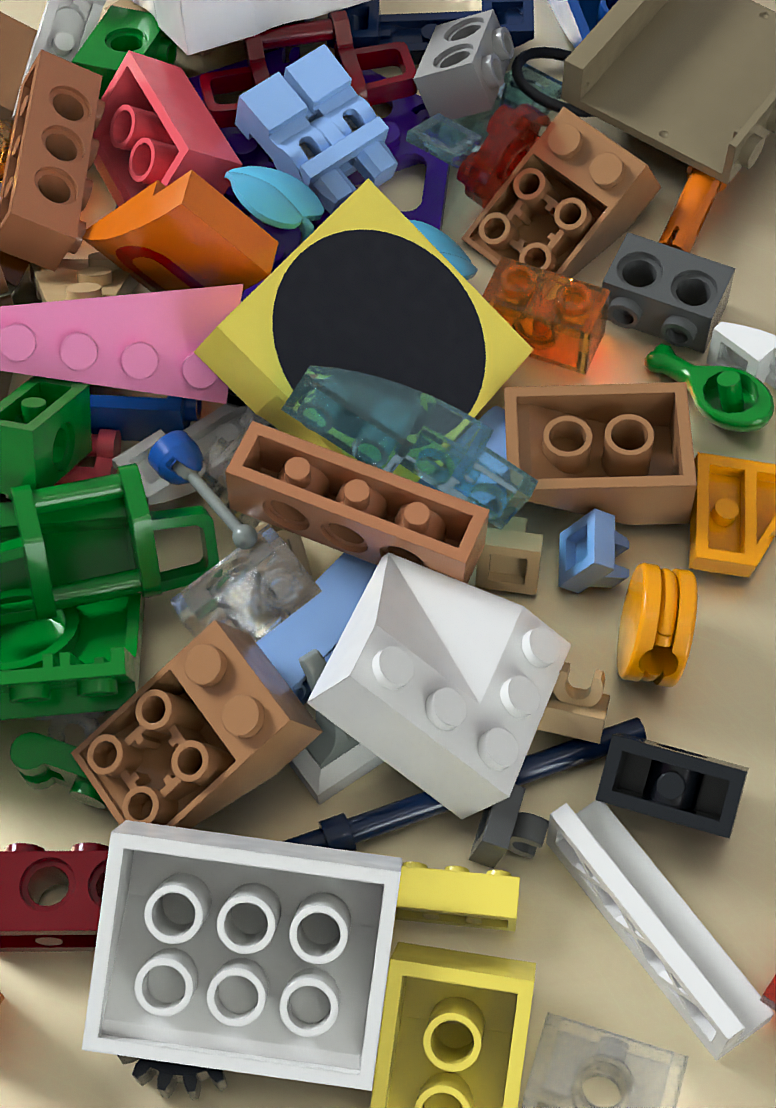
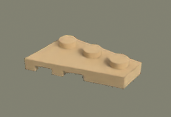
[29,252,138,302]

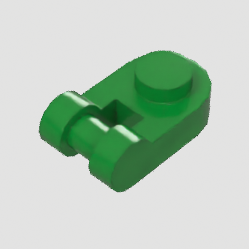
[10,732,106,809]

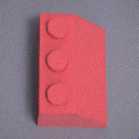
[93,50,242,207]

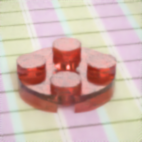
[456,103,551,209]

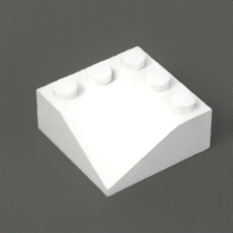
[307,552,571,819]

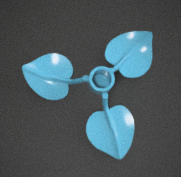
[224,166,478,280]

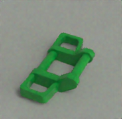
[0,463,220,625]

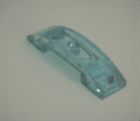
[406,63,562,169]

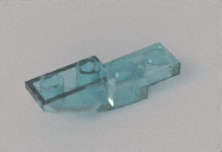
[281,365,538,529]

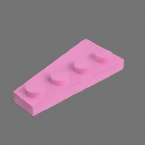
[0,284,243,404]

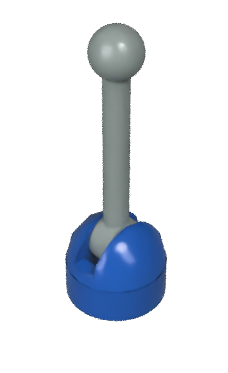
[148,430,258,550]

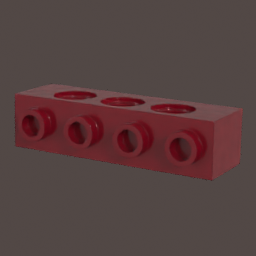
[0,842,109,952]

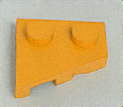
[689,452,776,578]

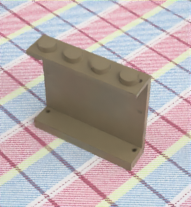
[561,0,776,185]

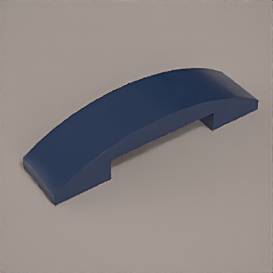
[327,0,534,65]

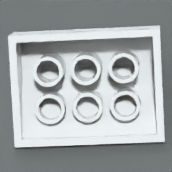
[82,820,402,1091]

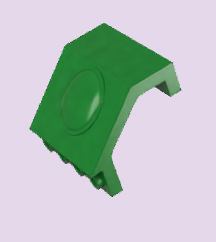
[0,498,145,720]

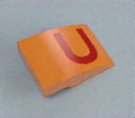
[82,170,279,292]

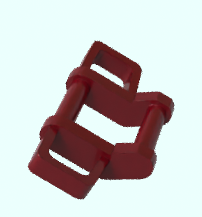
[199,10,418,128]

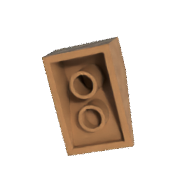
[504,382,697,525]

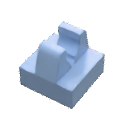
[558,508,629,594]

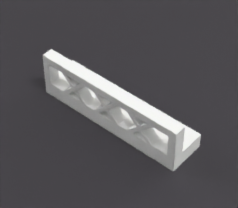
[546,800,775,1061]

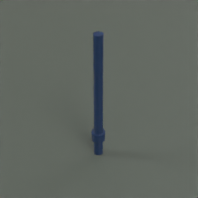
[283,717,647,851]

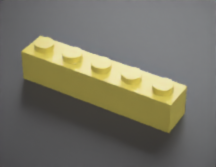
[395,861,520,932]

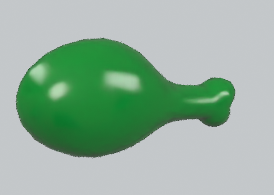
[645,343,774,432]

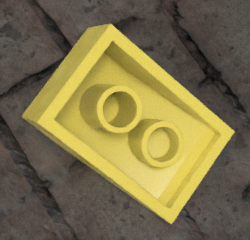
[370,942,536,1108]

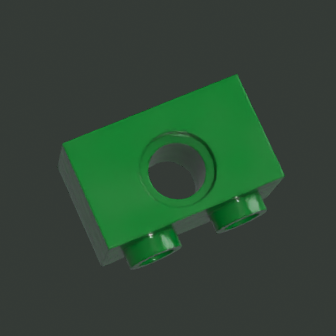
[71,5,177,100]
[0,376,92,500]

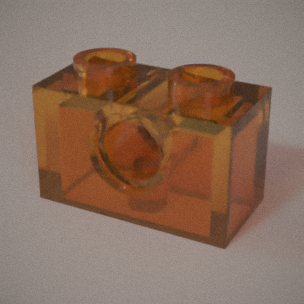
[482,256,610,375]

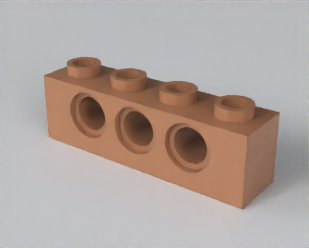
[0,49,105,272]
[225,421,490,584]

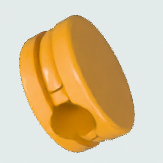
[617,563,698,687]

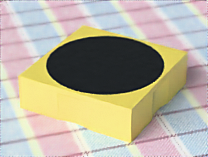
[194,178,534,482]

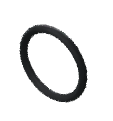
[511,47,595,117]

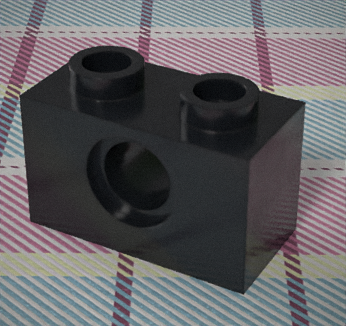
[595,732,749,839]

